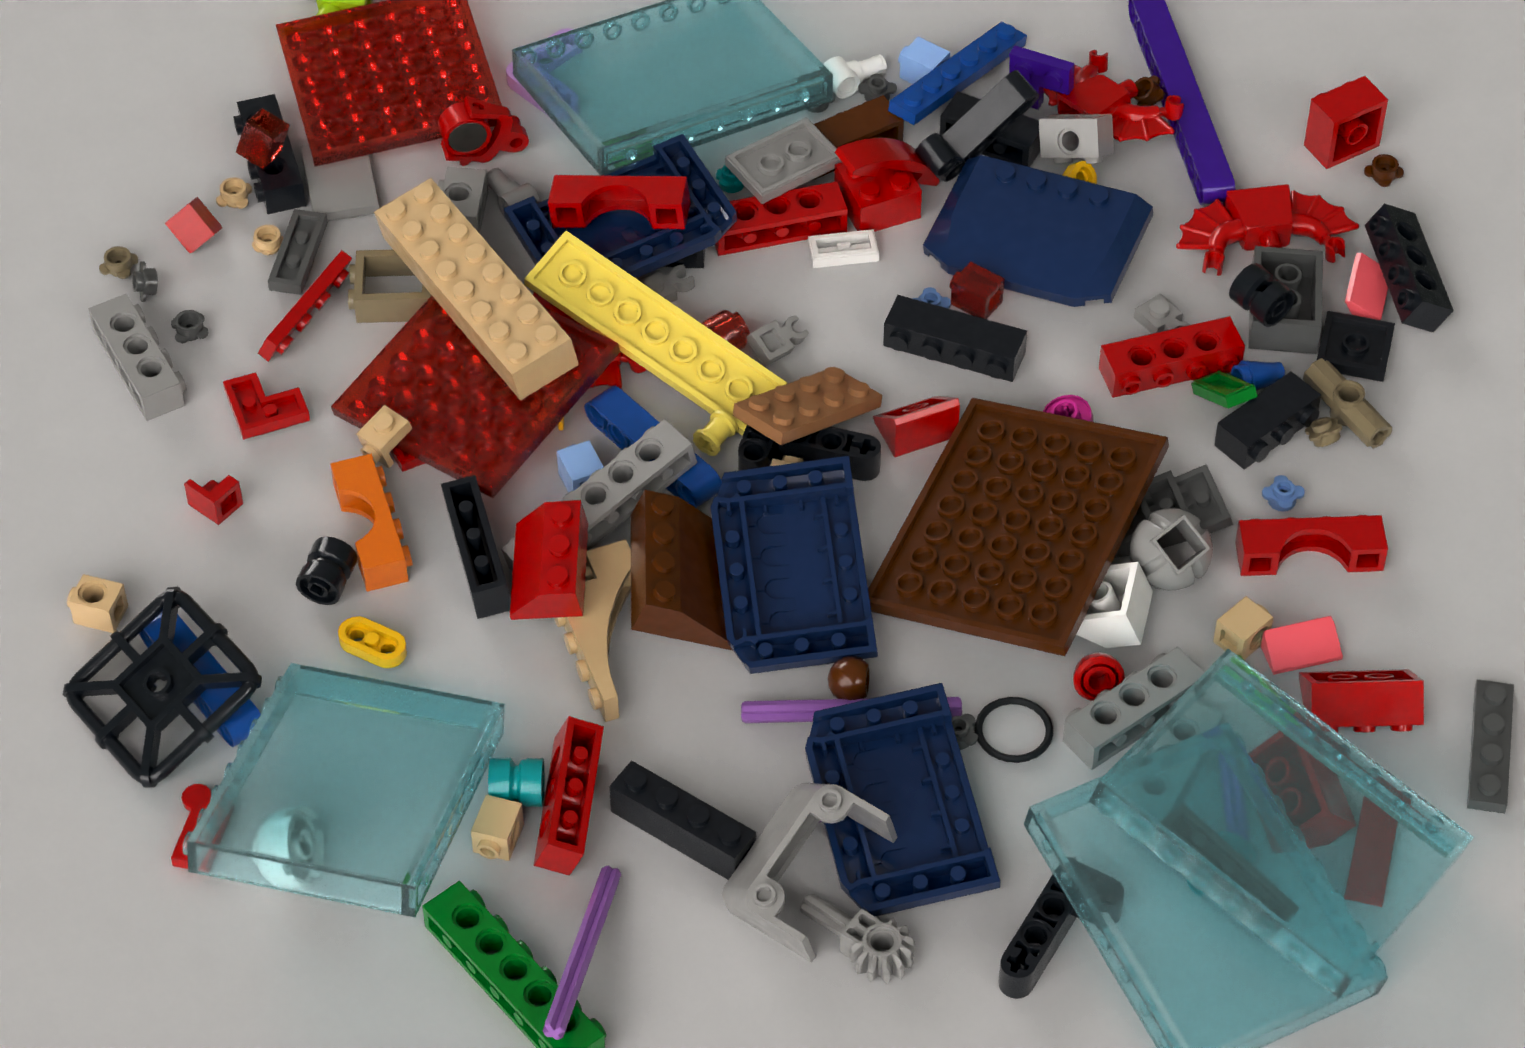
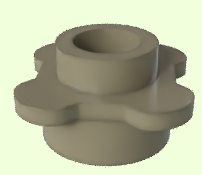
[99,246,138,279]
[1305,417,1342,447]

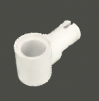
[820,54,887,99]

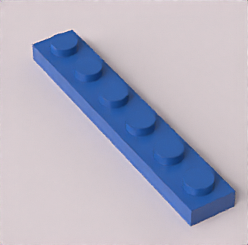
[888,21,1027,125]

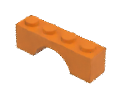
[330,453,412,592]

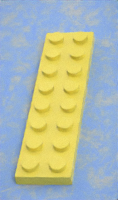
[524,231,787,436]

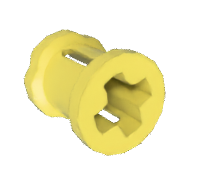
[693,410,738,456]

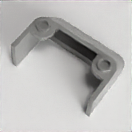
[722,783,897,962]

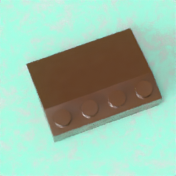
[631,490,733,651]

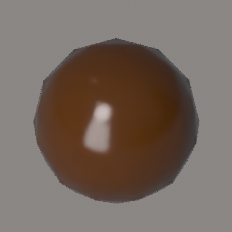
[827,656,870,700]

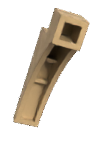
[554,539,631,722]

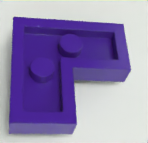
[1009,45,1074,110]

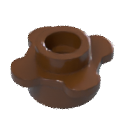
[1134,75,1165,106]
[1364,154,1404,187]

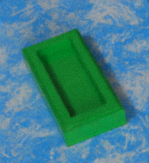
[1191,371,1258,409]

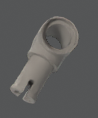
[487,168,541,219]

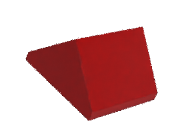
[873,396,960,457]

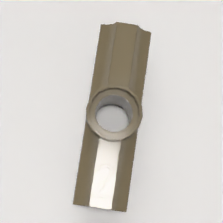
[1303,358,1392,449]

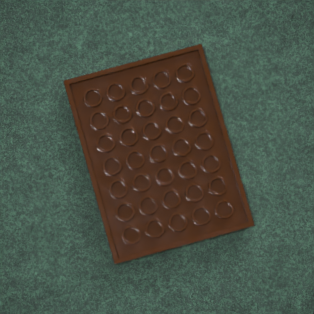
[868,398,1169,656]

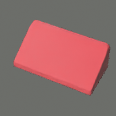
[1345,252,1388,320]
[1261,616,1343,675]

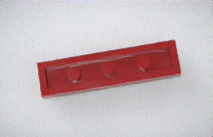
[257,250,352,362]

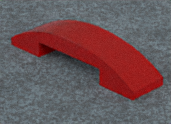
[835,138,940,186]

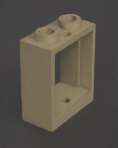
[348,249,438,323]

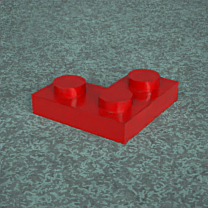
[223,372,310,440]

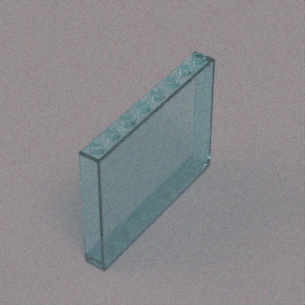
[512,0,833,175]
[1089,649,1474,999]
[183,663,505,917]
[1023,724,1388,1048]

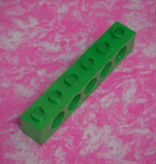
[422,880,606,1048]

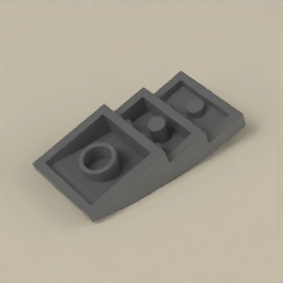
[1114,464,1233,558]

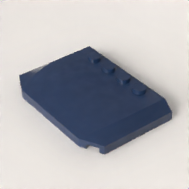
[503,134,737,278]
[923,155,1153,307]
[710,456,878,674]
[805,683,1000,917]

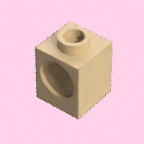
[67,574,128,633]
[1213,596,1273,660]
[471,795,524,861]

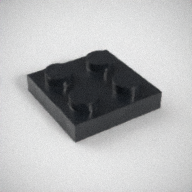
[1317,311,1395,382]

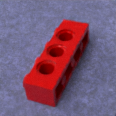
[715,181,848,256]
[1099,316,1245,398]
[533,716,604,876]

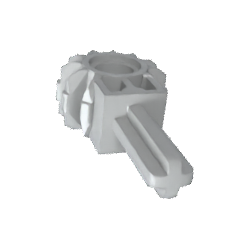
[800,894,915,984]

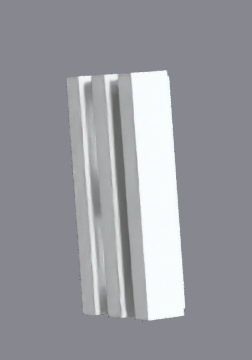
[808,229,879,268]

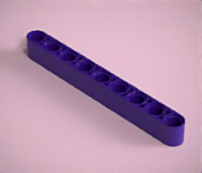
[1128,0,1236,205]

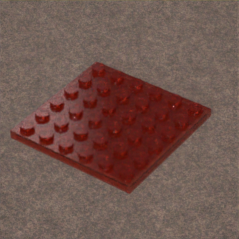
[276,0,502,167]
[331,295,621,498]

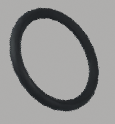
[975,697,1053,763]

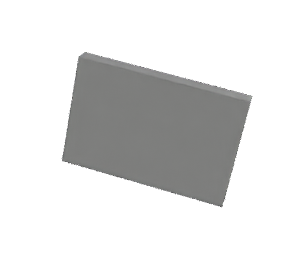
[725,117,842,204]
[300,136,379,221]

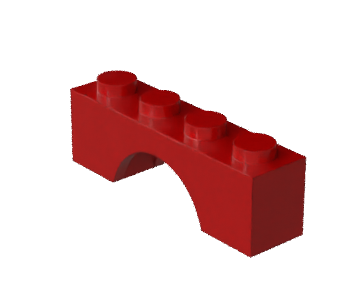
[548,175,691,229]
[1235,515,1388,576]

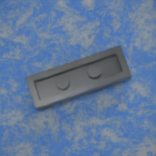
[268,209,328,295]

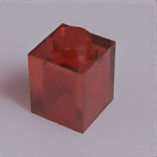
[236,108,290,169]
[949,261,1005,319]

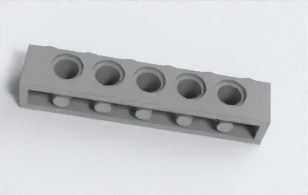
[501,419,697,572]

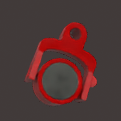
[438,96,529,166]

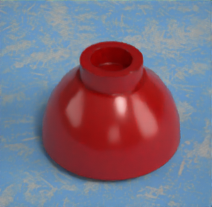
[1073,652,1125,701]

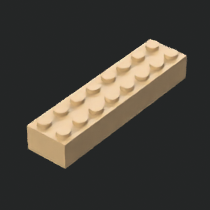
[374,178,579,401]

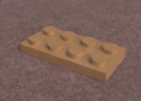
[733,367,882,445]

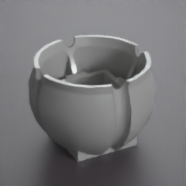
[1130,508,1213,591]

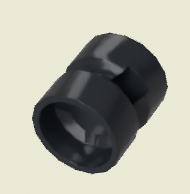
[1229,263,1295,327]
[296,536,358,605]

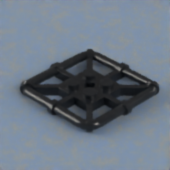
[63,586,262,788]

